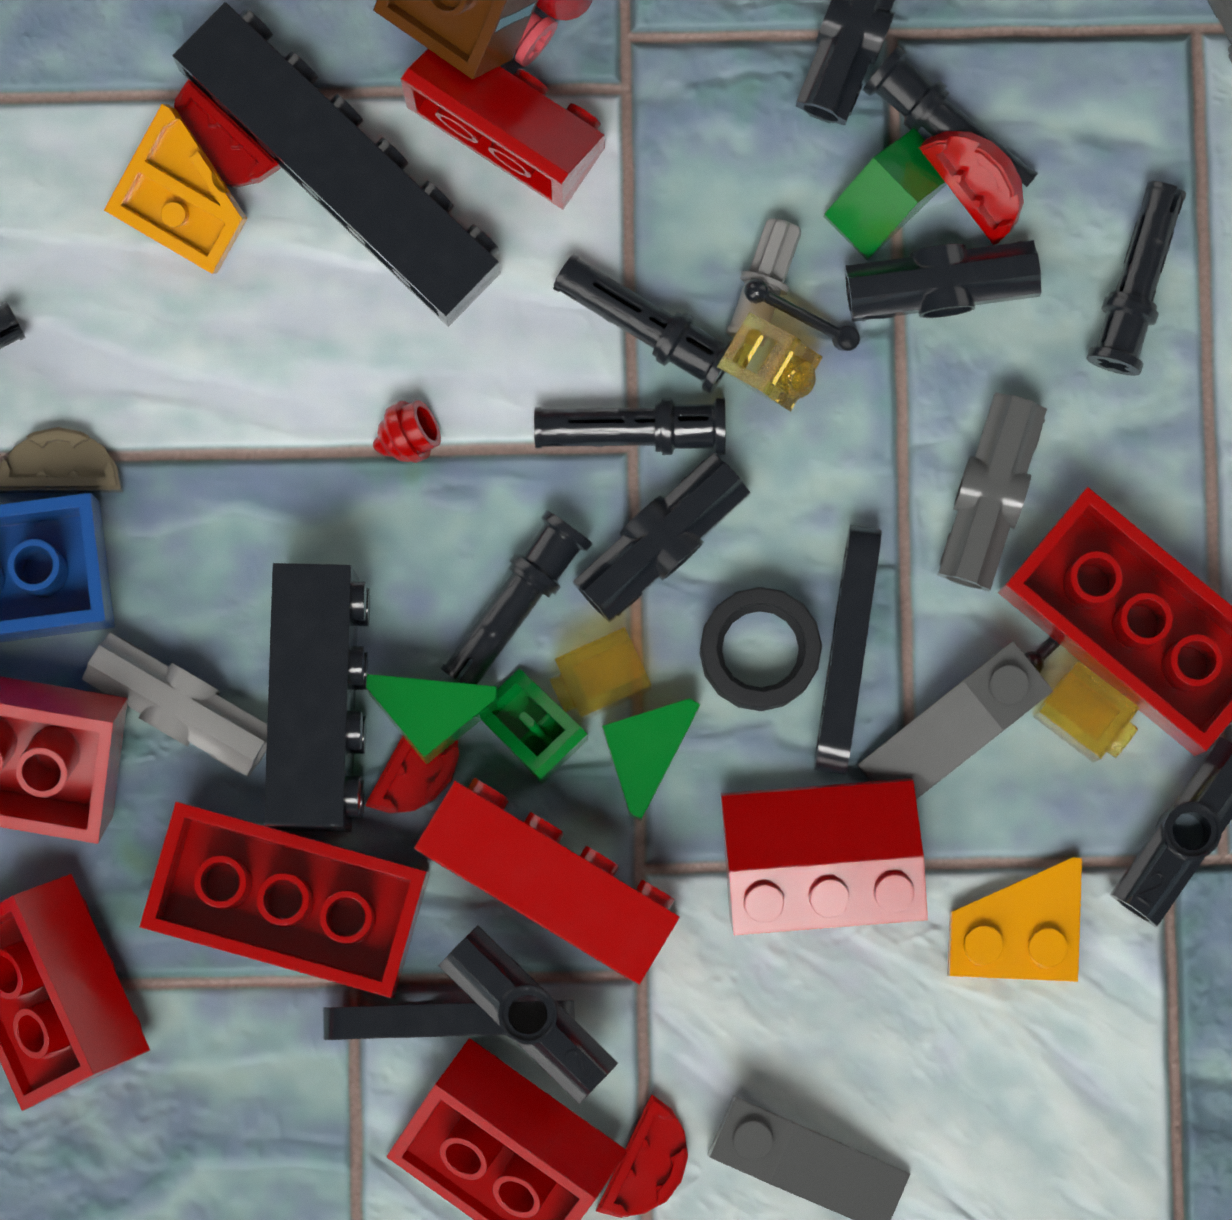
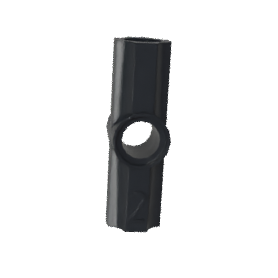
[795,0,895,125]
[844,240,1042,322]
[573,453,751,623]
[1110,737,1232,927]
[438,925,618,1104]

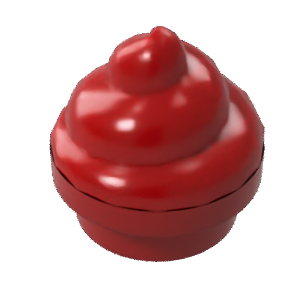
[373,400,441,463]

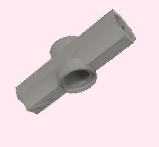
[82,632,267,777]

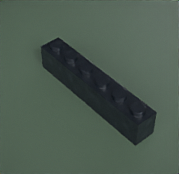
[172,2,501,327]

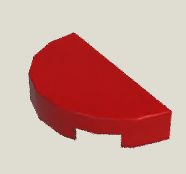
[174,79,281,188]
[919,131,1024,245]
[365,736,459,814]
[596,1094,688,1218]

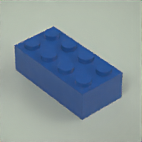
[0,493,115,643]

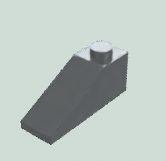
[857,641,1053,799]
[708,1095,910,1220]

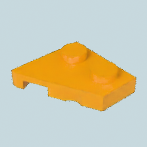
[104,104,248,274]
[947,857,1082,982]

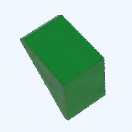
[823,129,947,261]
[481,668,588,784]
[366,674,498,765]
[602,698,700,822]

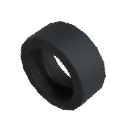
[699,587,822,711]

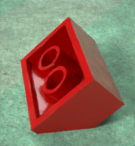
[400,49,605,210]
[721,778,928,936]
[0,874,150,1111]
[386,1038,628,1220]

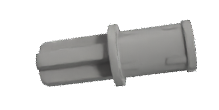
[726,219,801,346]

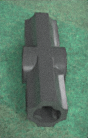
[937,392,1047,592]

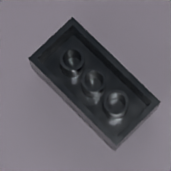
[264,563,370,832]

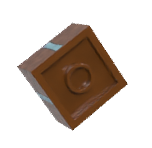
[373,0,538,79]

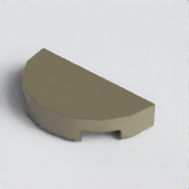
[0,427,123,493]

